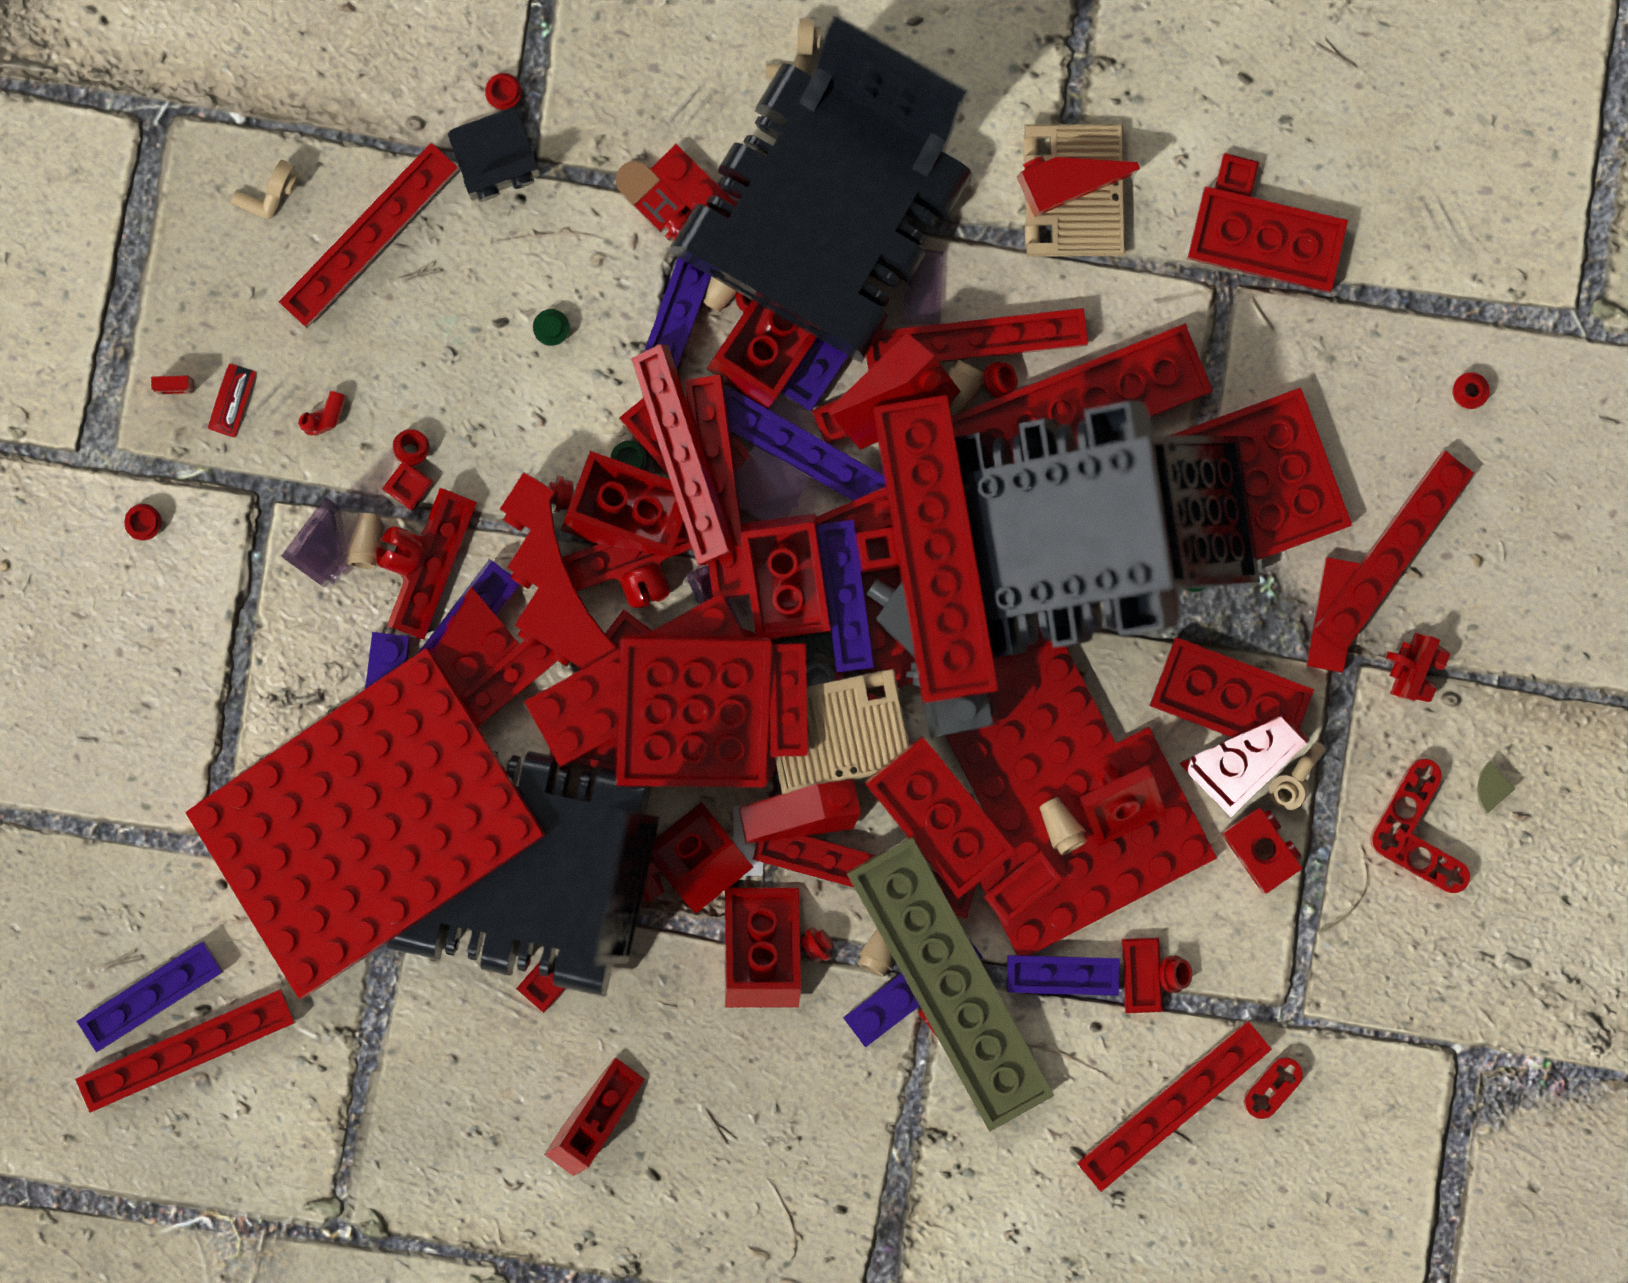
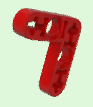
[1370,759,1470,893]

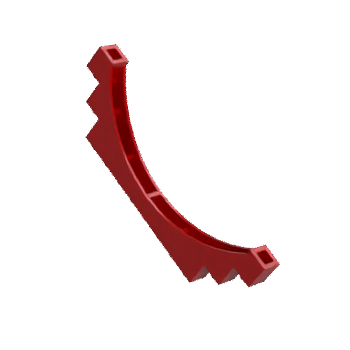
[499,472,878,784]

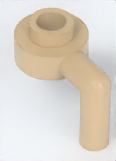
[766,18,821,79]
[231,159,299,219]
[1269,742,1325,810]

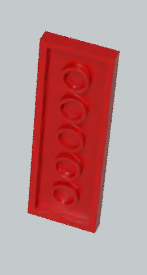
[524,593,745,767]

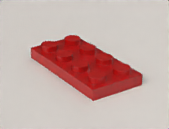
[1187,186,1348,293]
[1149,637,1314,738]
[864,736,1016,899]

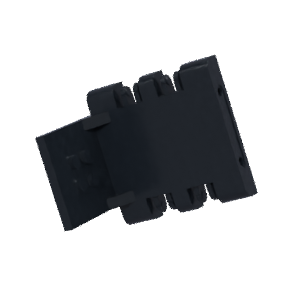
[669,15,972,363]
[955,401,1260,659]
[386,751,660,997]

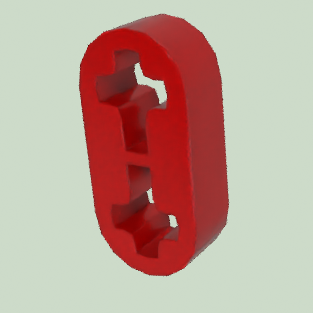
[1243,1057,1303,1119]

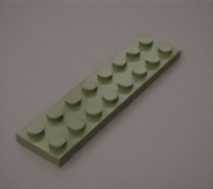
[846,837,1055,1132]

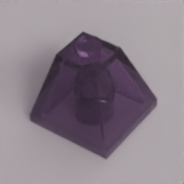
[281,497,347,587]

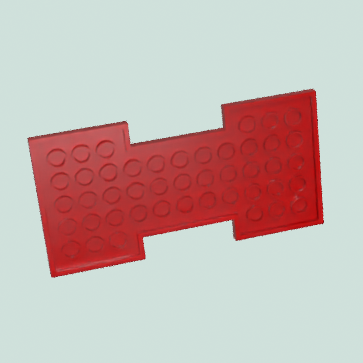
[861,567,1217,956]

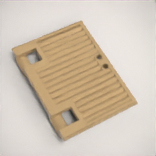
[1023,124,1126,257]
[768,669,909,794]

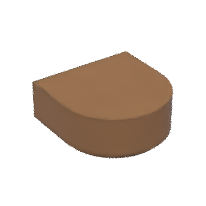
[616,161,660,206]

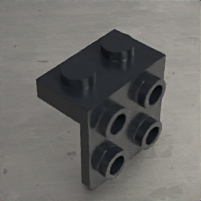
[448,108,541,202]

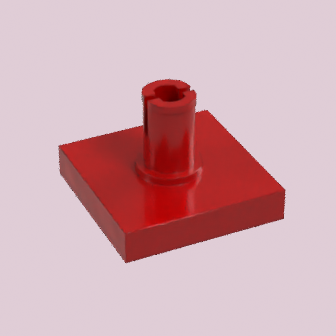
[1079,765,1166,846]

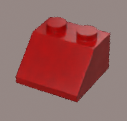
[651,802,754,914]

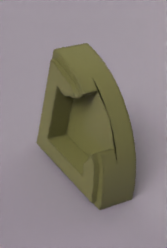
[1477,761,1515,813]

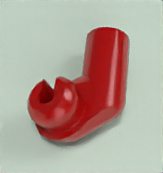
[298,390,347,436]

